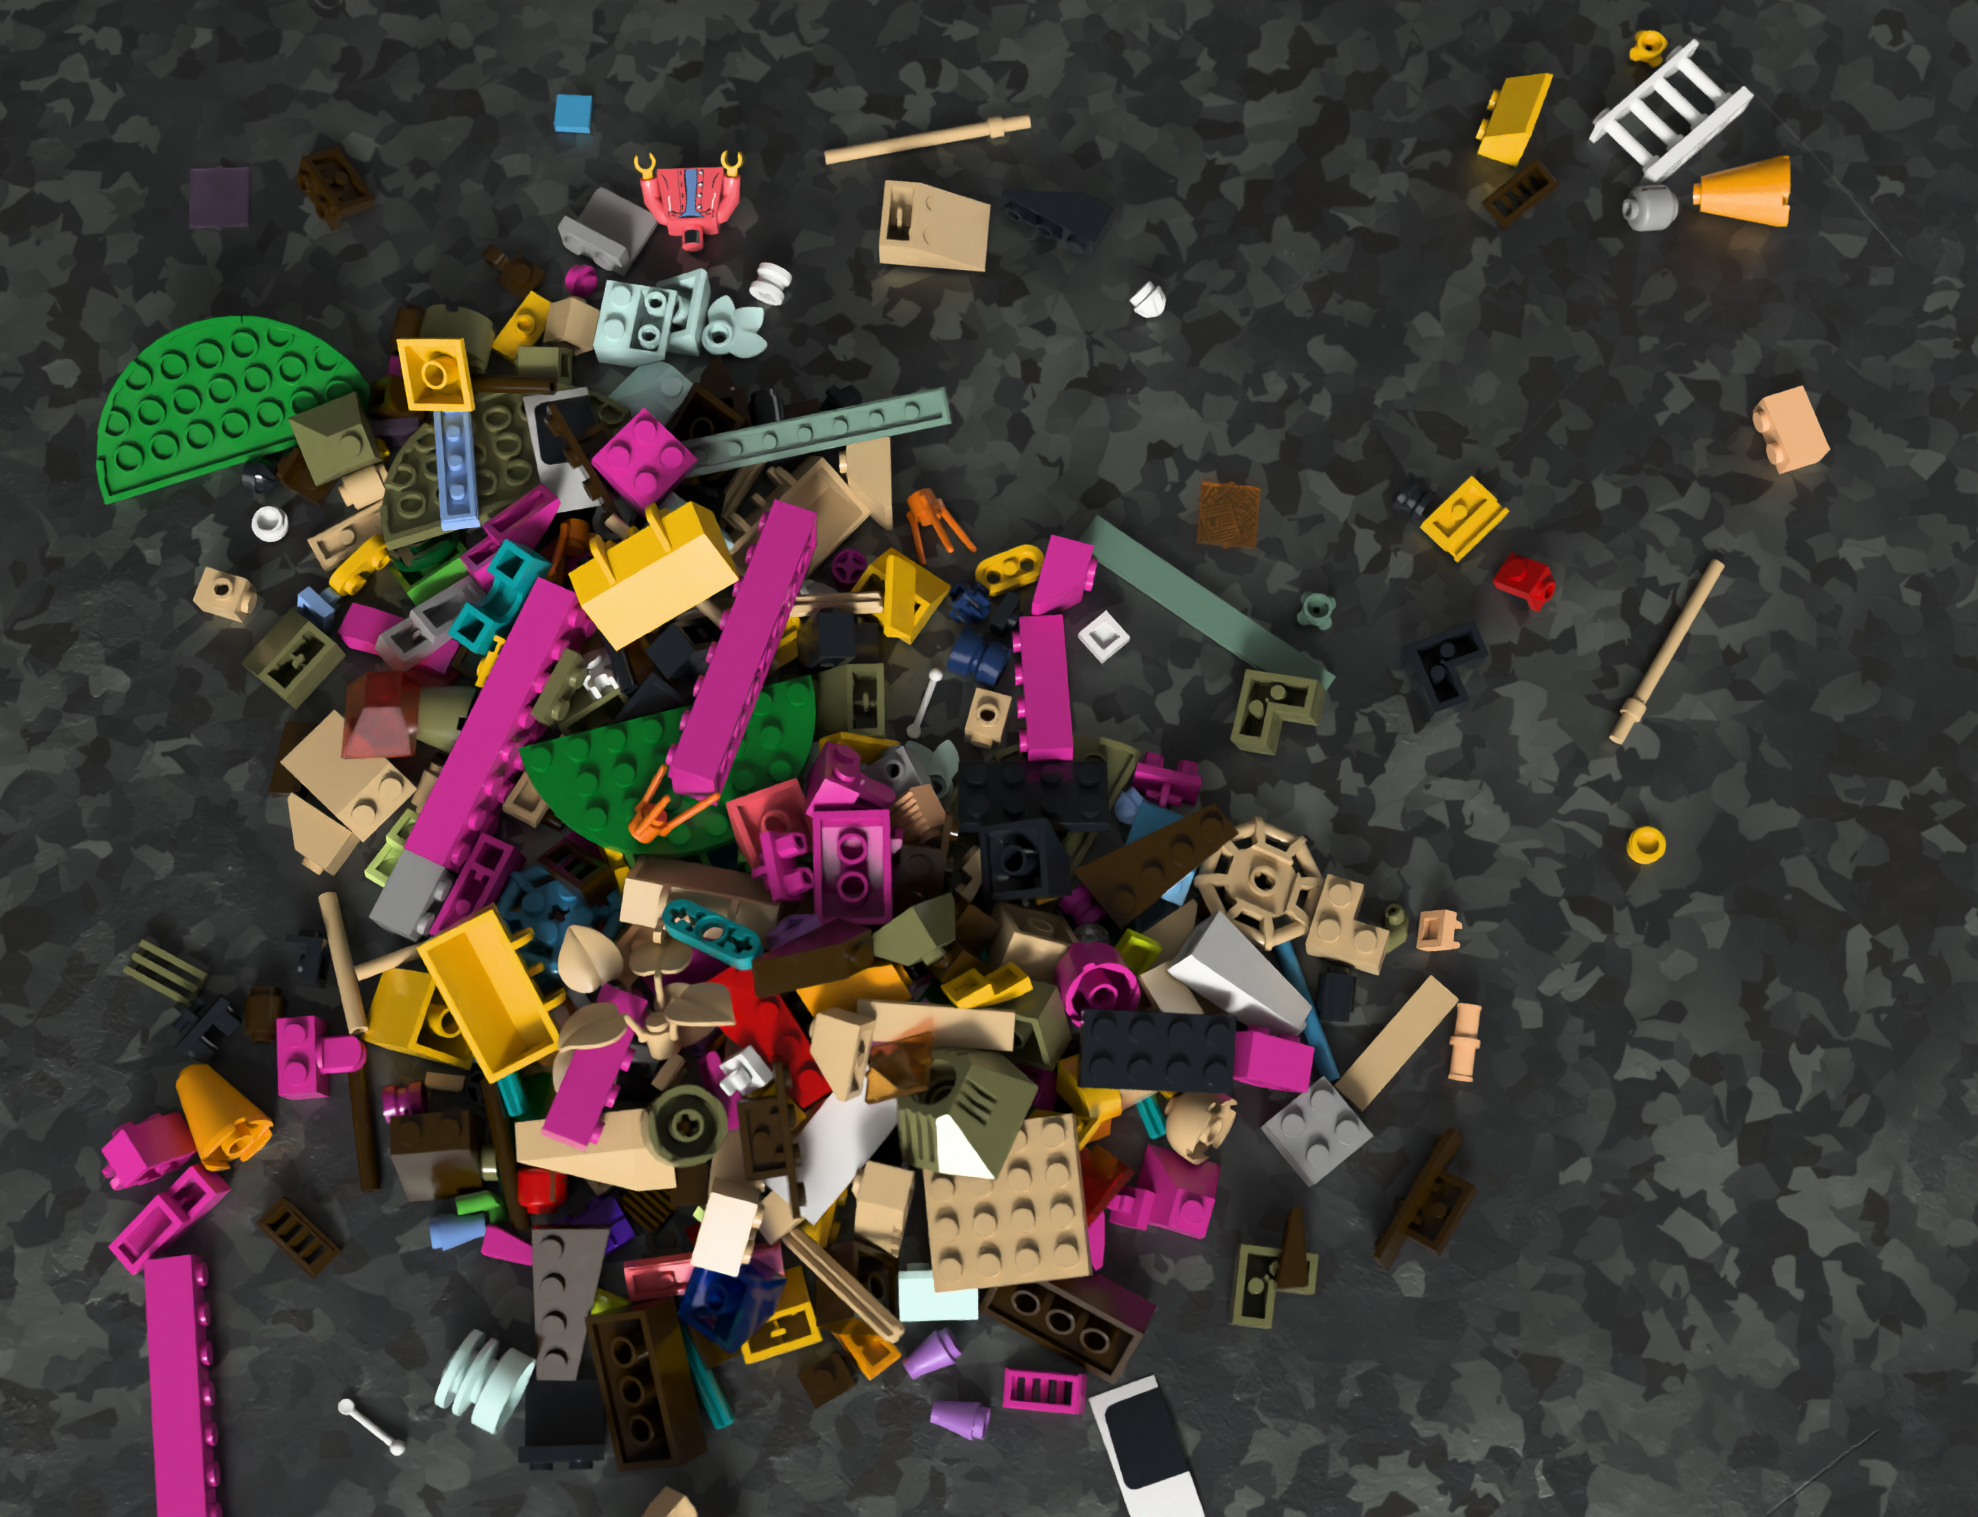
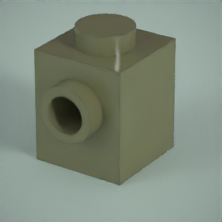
[514,346,573,385]

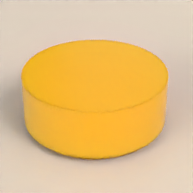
[1626,826,1666,864]

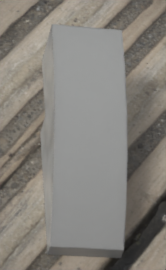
[375,575,487,676]

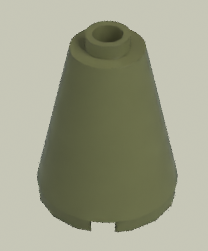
[375,685,482,754]

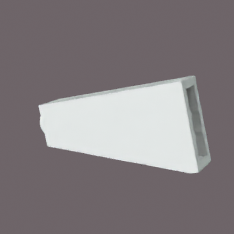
[1167,910,1312,1037]

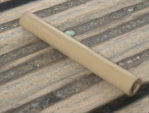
[318,892,368,1035]

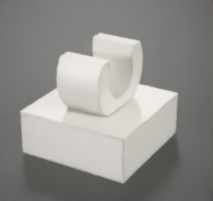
[1078,611,1130,664]
[719,1045,773,1096]

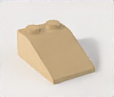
[280,709,417,842]

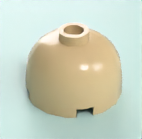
[1165,1092,1237,1165]

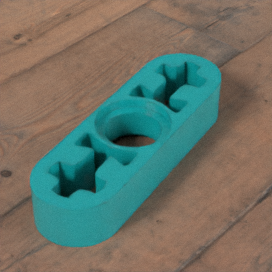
[662,899,764,970]

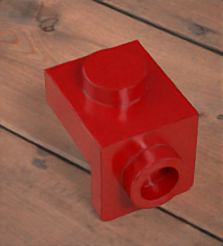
[1492,552,1556,612]

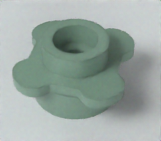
[1297,591,1336,630]

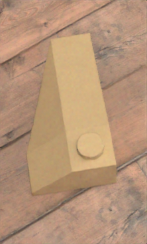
[515,1109,677,1191]

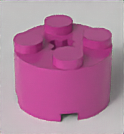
[1053,942,1140,1028]

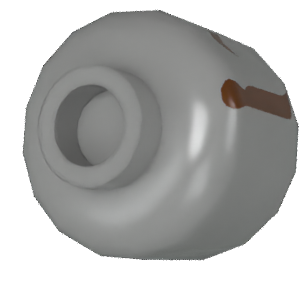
[1622,184,1678,231]

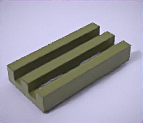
[122,939,210,1006]

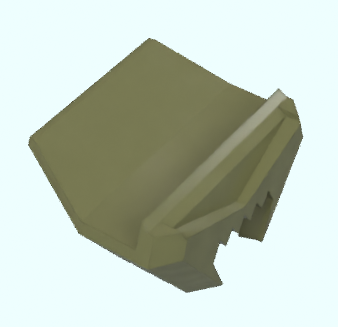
[896,1045,1038,1180]

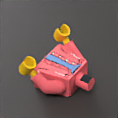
[634,150,745,252]

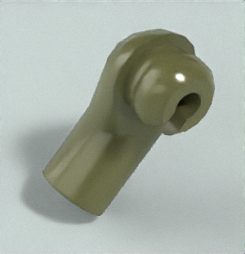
[1384,904,1409,955]

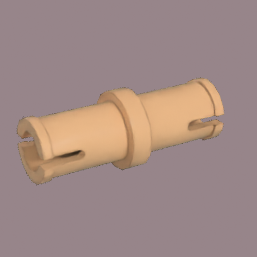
[1448,1003,1482,1082]

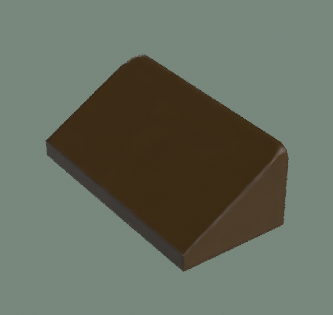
[268,722,318,800]

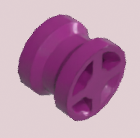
[832,549,868,592]

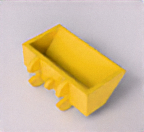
[568,501,740,651]
[416,902,567,1084]

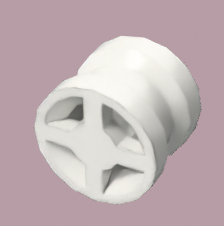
[749,262,792,305]

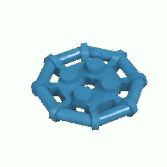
[496,856,624,979]

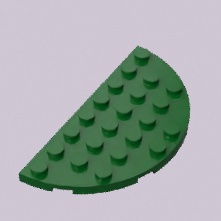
[96,315,379,505]
[518,675,816,859]

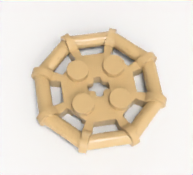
[1193,816,1326,952]

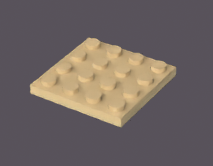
[923,1114,1093,1293]

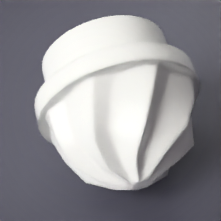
[1129,280,1166,318]

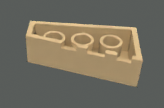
[852,1161,916,1258]

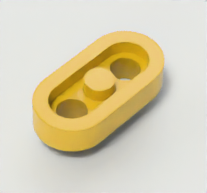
[329,534,390,596]
[975,544,1045,596]

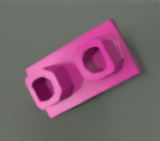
[1131,752,1203,808]
[751,831,815,904]

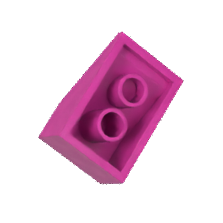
[812,809,893,931]

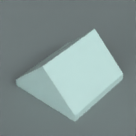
[656,268,711,357]

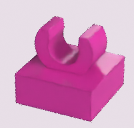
[1104,1184,1156,1231]

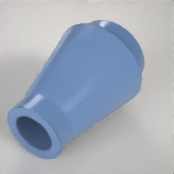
[428,1213,486,1251]

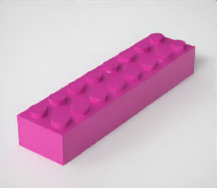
[666,499,818,806]
[403,577,596,875]

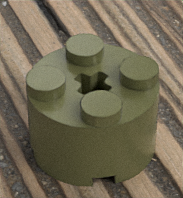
[419,304,496,374]
[641,1085,728,1168]

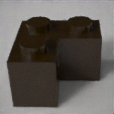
[920,889,1002,984]

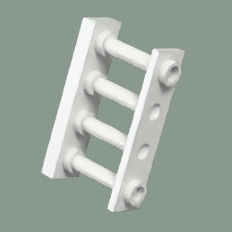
[1589,39,1754,186]

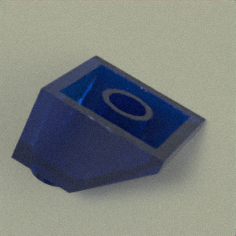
[677,1257,787,1353]

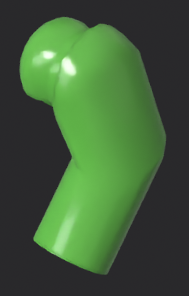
[455,1190,510,1224]

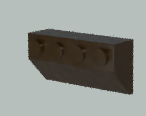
[978,1270,1157,1385]
[584,1297,708,1471]

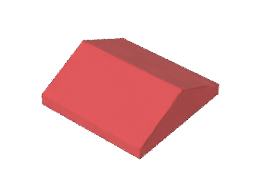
[726,777,813,870]

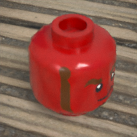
[517,1165,568,1214]

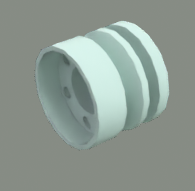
[435,1329,536,1435]

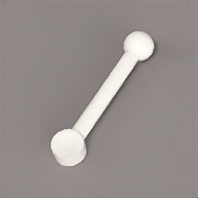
[907,668,943,739]
[338,1399,405,1455]

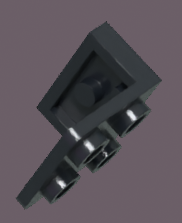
[518,1379,605,1471]

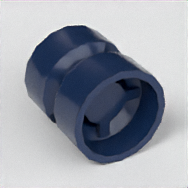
[947,626,1013,690]

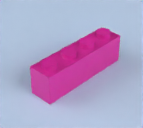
[1012,615,1073,762]
[541,983,651,1152]

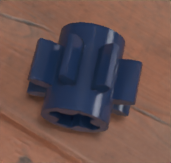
[947,579,991,626]

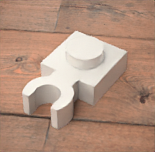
[582,646,619,699]

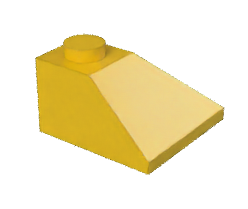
[397,337,475,411]

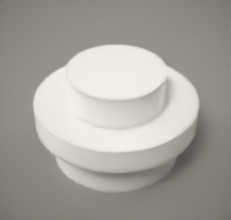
[252,506,289,542]

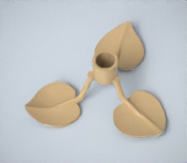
[553,924,716,1093]
[558,937,735,1060]

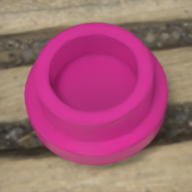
[565,264,597,299]

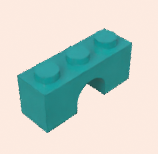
[447,538,554,656]

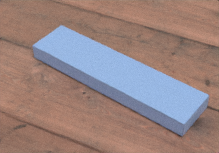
[433,411,480,531]

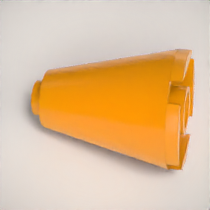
[1693,156,1790,227]
[175,1064,273,1172]

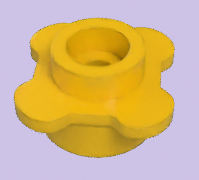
[1629,30,1668,67]

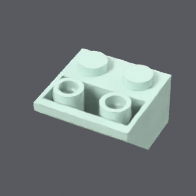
[593,280,678,368]
[898,1263,978,1322]

